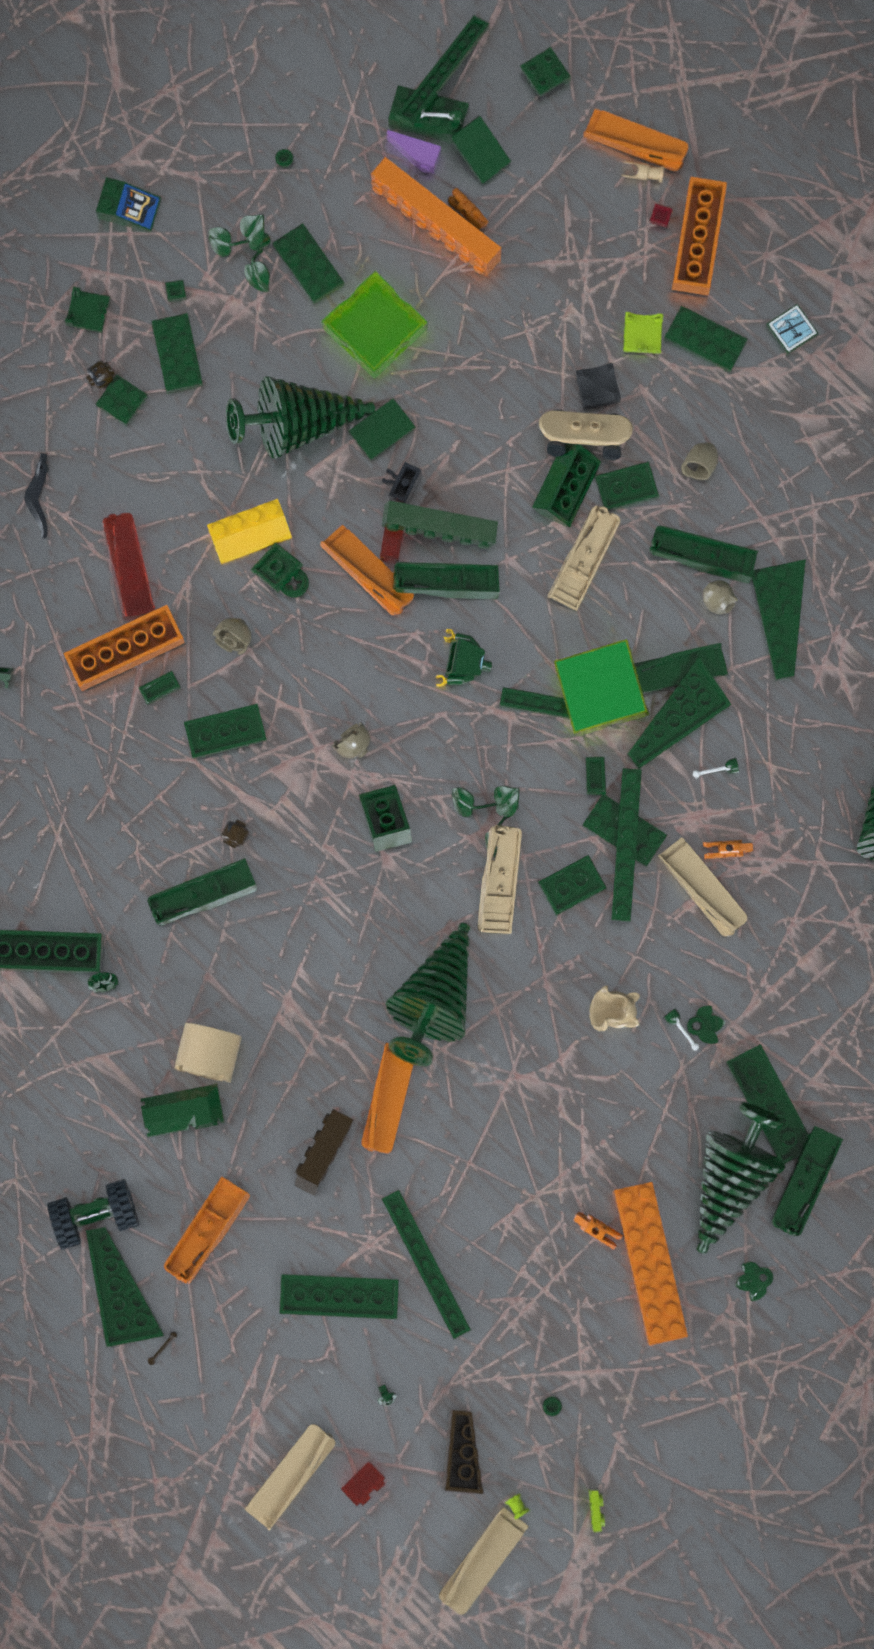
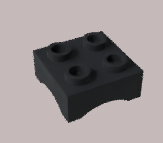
[575,363,621,410]

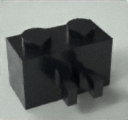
[382,462,422,504]

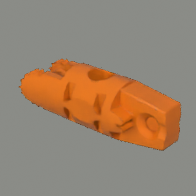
[447,188,489,230]
[703,840,753,859]
[573,1211,623,1250]

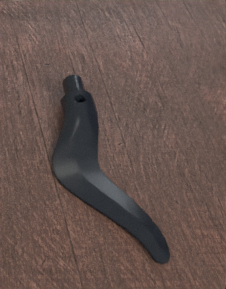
[24,453,48,539]

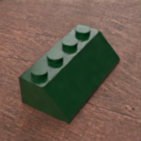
[532,443,602,528]

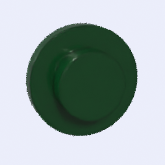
[275,149,294,168]
[542,1396,562,1416]

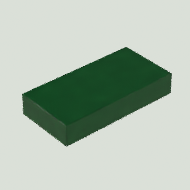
[138,671,181,705]
[585,757,606,795]

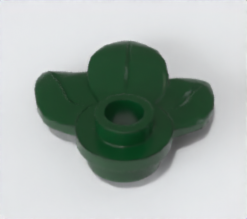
[687,1006,725,1044]
[735,1262,774,1301]

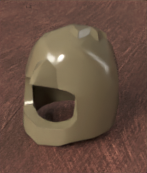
[681,442,719,480]
[703,580,738,615]

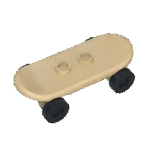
[539,410,633,461]

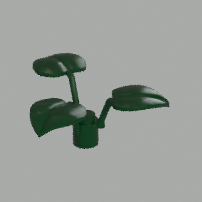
[208,214,271,292]
[452,785,520,858]

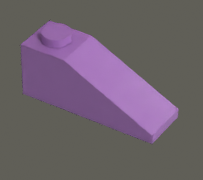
[387,130,441,173]

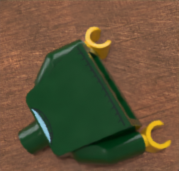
[436,629,492,687]

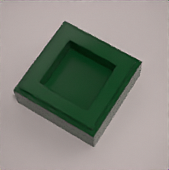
[165,280,187,302]

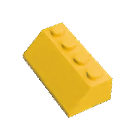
[207,498,292,565]

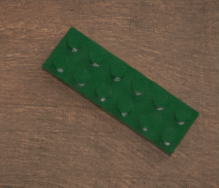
[726,1044,809,1164]
[279,1274,399,1319]

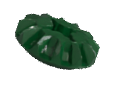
[281,569,309,598]
[87,972,119,993]

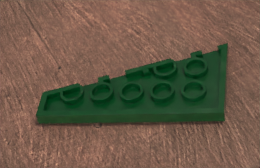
[752,559,806,681]
[627,657,732,769]
[86,1227,165,1347]

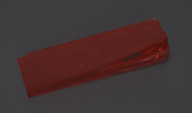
[102,513,155,620]

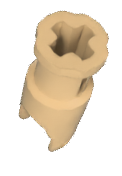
[621,161,664,183]

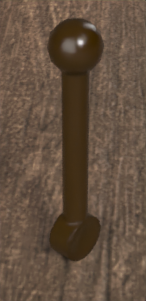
[147,1332,177,1365]

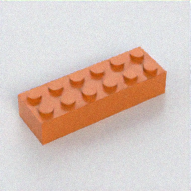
[672,176,727,296]
[63,605,185,691]

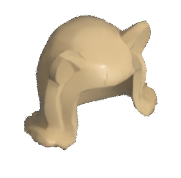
[589,986,640,1031]

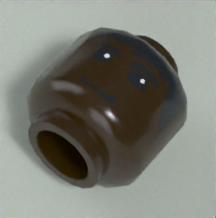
[86,361,115,389]
[221,819,249,849]

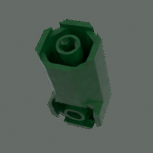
[140,1084,225,1138]

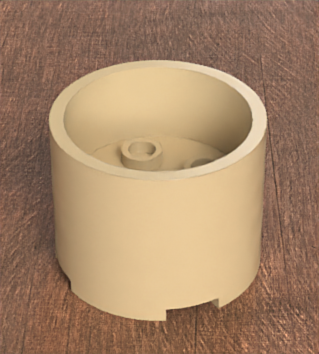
[174,1023,242,1083]

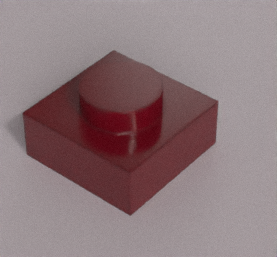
[649,203,673,228]

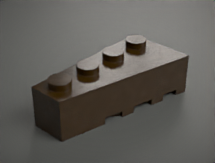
[294,1109,354,1196]
[442,1409,484,1494]

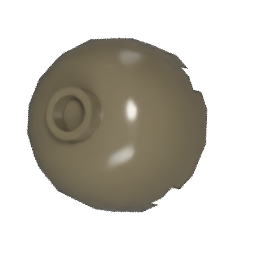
[212,618,252,654]
[332,722,371,758]

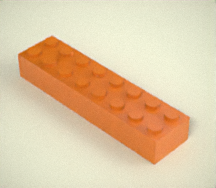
[371,157,501,277]
[613,1182,688,1345]

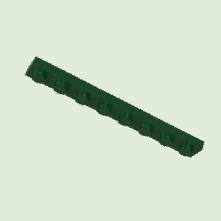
[396,15,490,127]
[611,768,642,922]
[382,1190,471,1339]

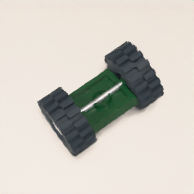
[47,1179,139,1250]

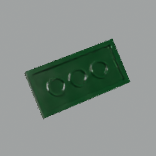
[272,223,344,304]
[664,305,748,373]
[151,313,203,393]
[184,703,267,760]
[582,794,667,867]

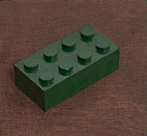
[388,85,469,144]

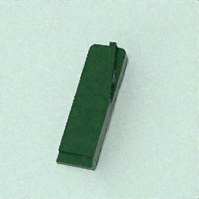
[649,525,758,584]
[393,562,500,599]
[632,643,728,695]
[147,858,257,926]
[771,1126,843,1236]

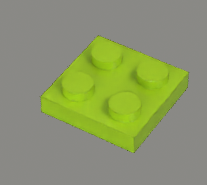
[589,1489,605,1532]

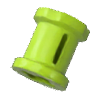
[505,1493,530,1519]

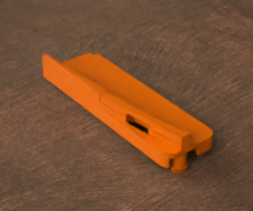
[583,109,689,172]
[320,525,414,616]
[361,1042,413,1154]
[164,1176,250,1284]

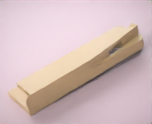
[547,506,620,611]
[477,825,522,934]
[658,838,747,937]
[244,1424,336,1530]
[439,1507,529,1615]

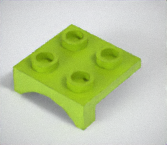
[623,312,663,354]

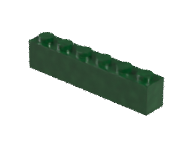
[382,500,498,549]

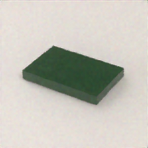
[450,115,511,184]
[348,398,416,461]
[594,461,659,512]
[538,855,607,916]

